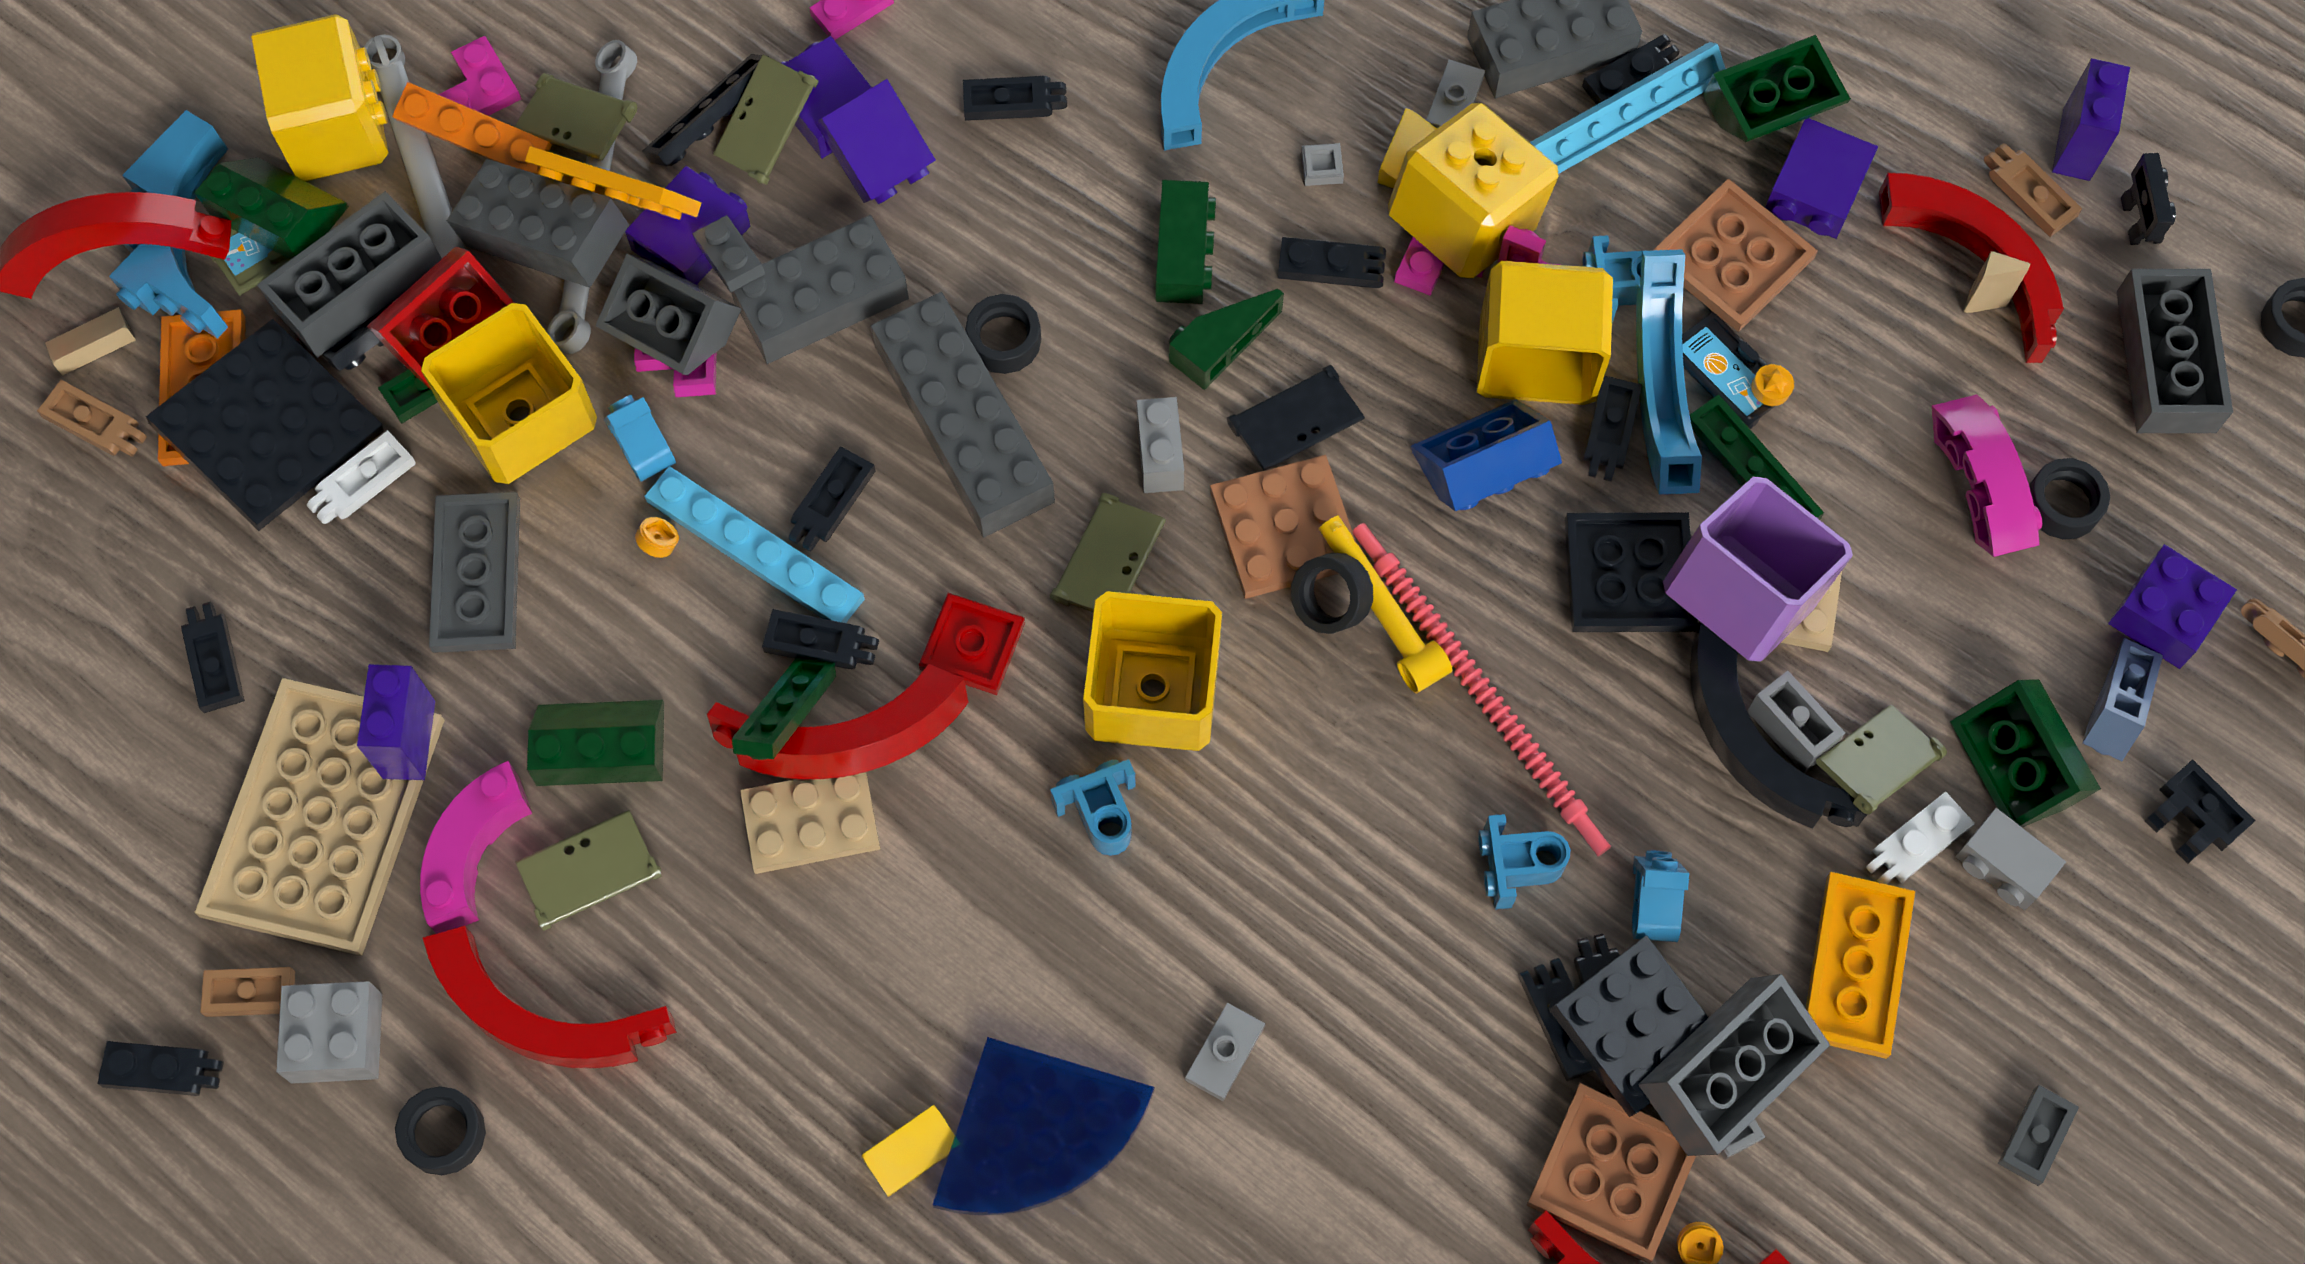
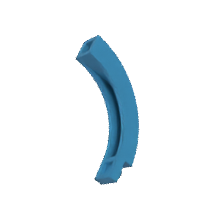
[1161,0,1324,151]
[1636,249,1702,495]

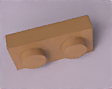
[200,967,295,1017]

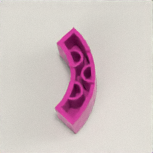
[1932,394,2042,557]
[420,761,532,934]

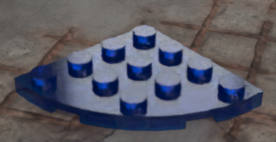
[932,1037,1155,1215]

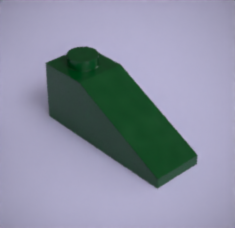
[1169,288,1284,390]

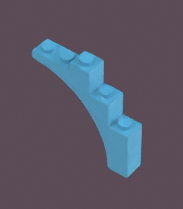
[109,110,228,339]

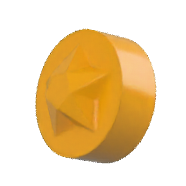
[1751,364,1794,406]
[635,517,679,558]
[1677,1222,1724,1264]

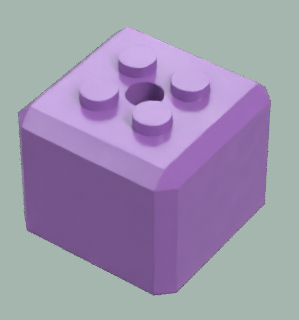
[1663,477,1853,661]

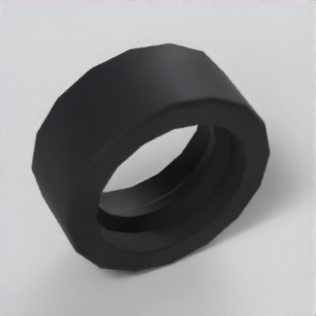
[2261,278,2305,358]
[965,294,1042,374]
[2029,458,2111,540]
[1291,553,1373,634]
[395,1086,486,1176]

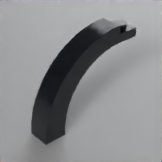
[1690,621,1867,829]

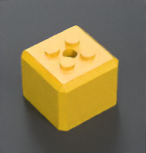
[251,14,389,181]
[1388,103,1559,278]
[1476,261,1613,405]
[421,303,597,484]
[1083,591,1222,751]

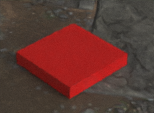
[919,593,1025,695]

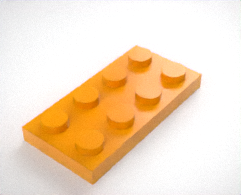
[525,146,702,220]
[1805,872,1915,1059]

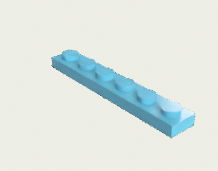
[1530,42,1726,174]
[645,466,865,623]

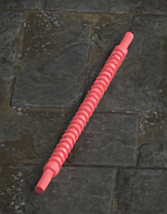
[1352,523,1611,856]

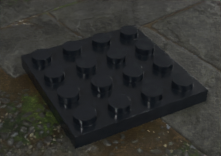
[146,319,384,531]

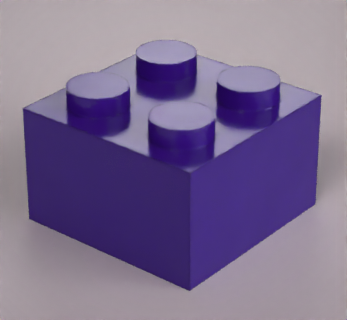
[2108,544,2237,669]

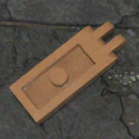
[1984,143,2082,237]
[37,380,147,457]
[2241,598,2305,678]

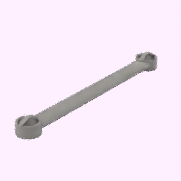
[364,34,465,258]
[547,40,637,354]

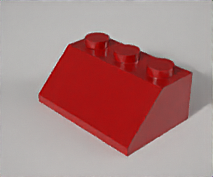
[367,247,514,390]

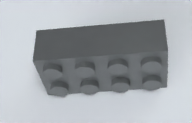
[1467,0,1642,99]
[446,159,629,288]
[257,191,442,358]
[731,215,909,364]
[2116,269,2233,433]
[1638,974,1830,1156]

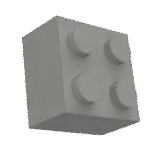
[276,981,383,1084]

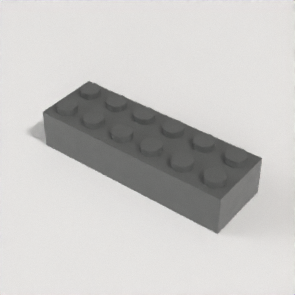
[871,292,1055,538]

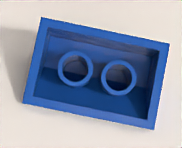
[1411,399,1562,511]

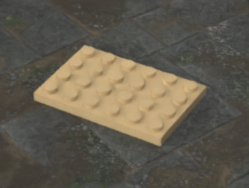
[195,678,445,956]

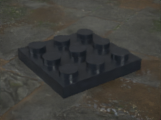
[1565,512,1698,632]
[1549,936,1709,1117]

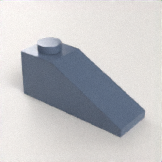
[2083,638,2163,761]

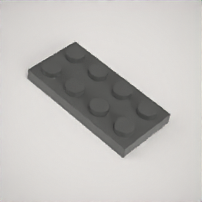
[429,492,520,653]

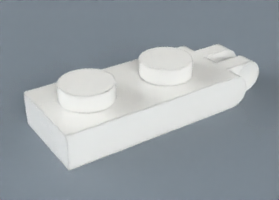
[307,430,416,524]
[1866,792,1975,884]

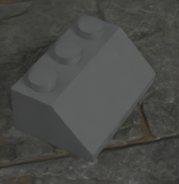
[595,254,742,375]

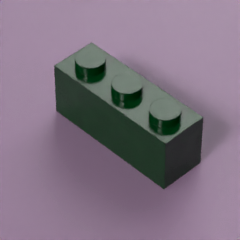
[1156,180,1216,304]

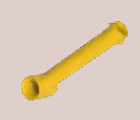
[1318,515,1452,694]

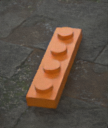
[392,82,552,175]

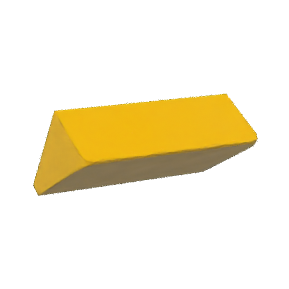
[1378,108,1438,189]
[861,1105,961,1197]

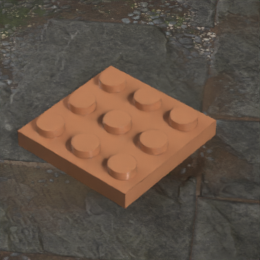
[1654,179,1818,332]
[1210,455,1356,599]
[1527,1083,1696,1264]

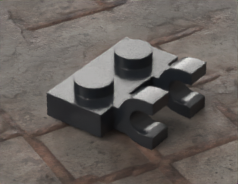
[2121,153,2176,245]
[2144,759,2256,864]

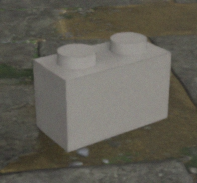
[1137,397,1184,493]
[1747,671,1845,773]
[1955,808,2066,911]

